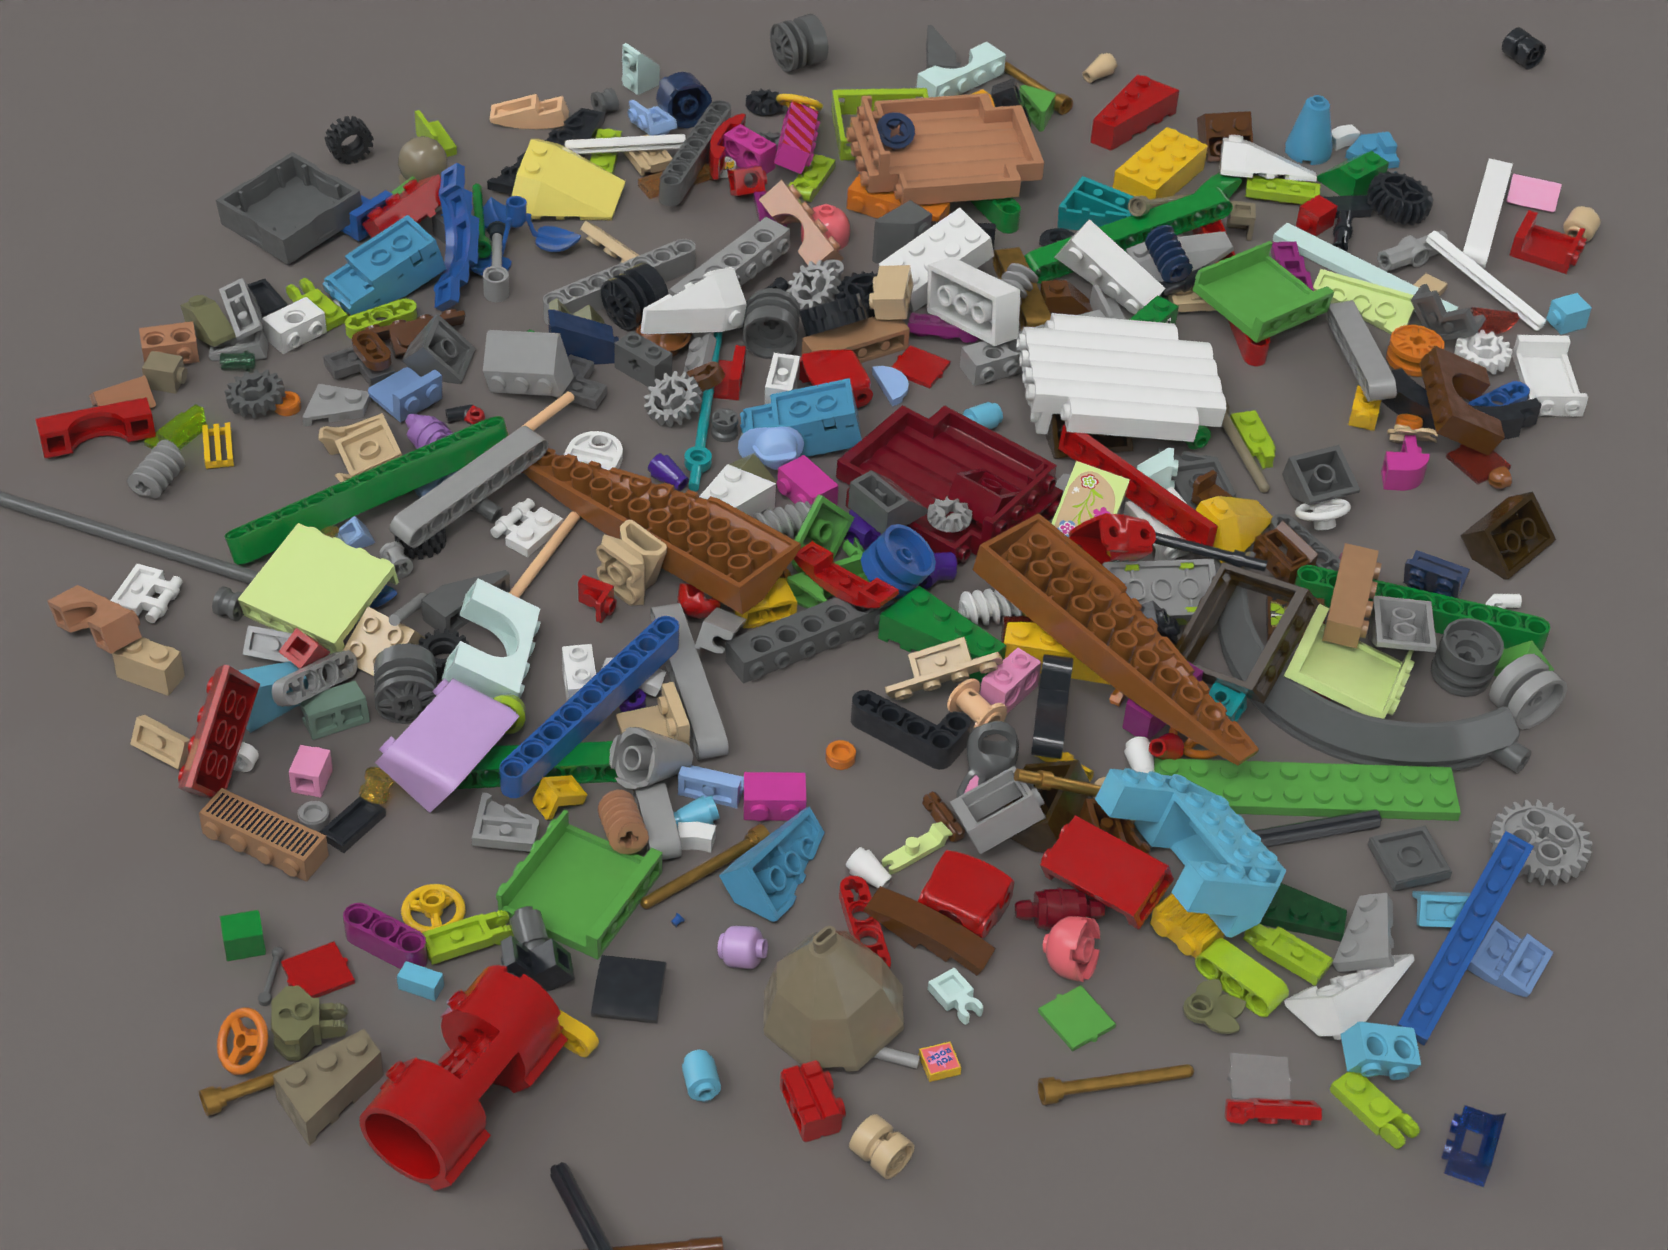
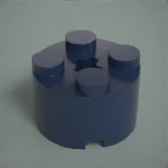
[656,72,712,128]

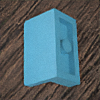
[1412,891,1471,927]

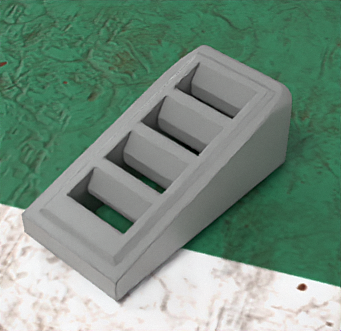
[209,330,268,361]

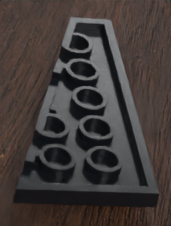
[487,108,605,194]

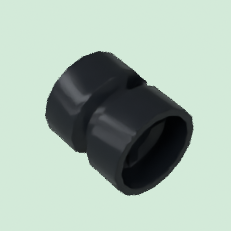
[1501,27,1546,69]

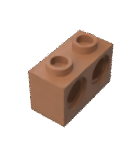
[139,321,199,364]

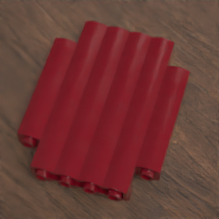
[836,405,1063,565]

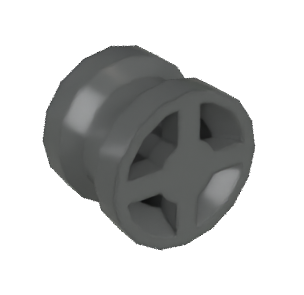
[591,88,619,114]
[711,408,738,442]
[212,586,244,621]

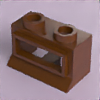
[1252,520,1318,585]

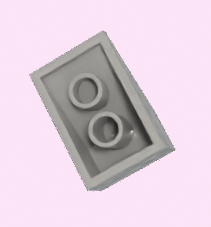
[1368,596,1437,653]

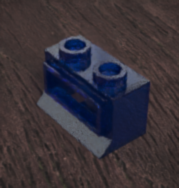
[1441,1105,1506,1187]

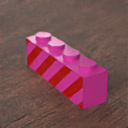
[774,101,820,174]

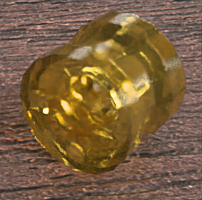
[359,767,395,804]

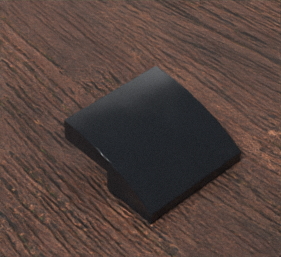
[591,955,667,1023]

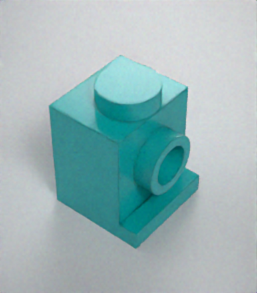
[1209,681,1247,722]

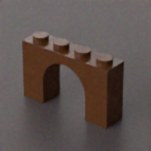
[1419,346,1505,456]

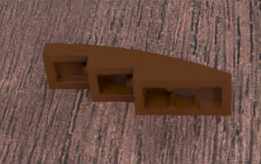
[863,886,996,976]

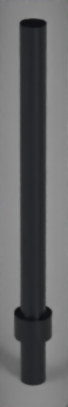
[1154,532,1268,572]

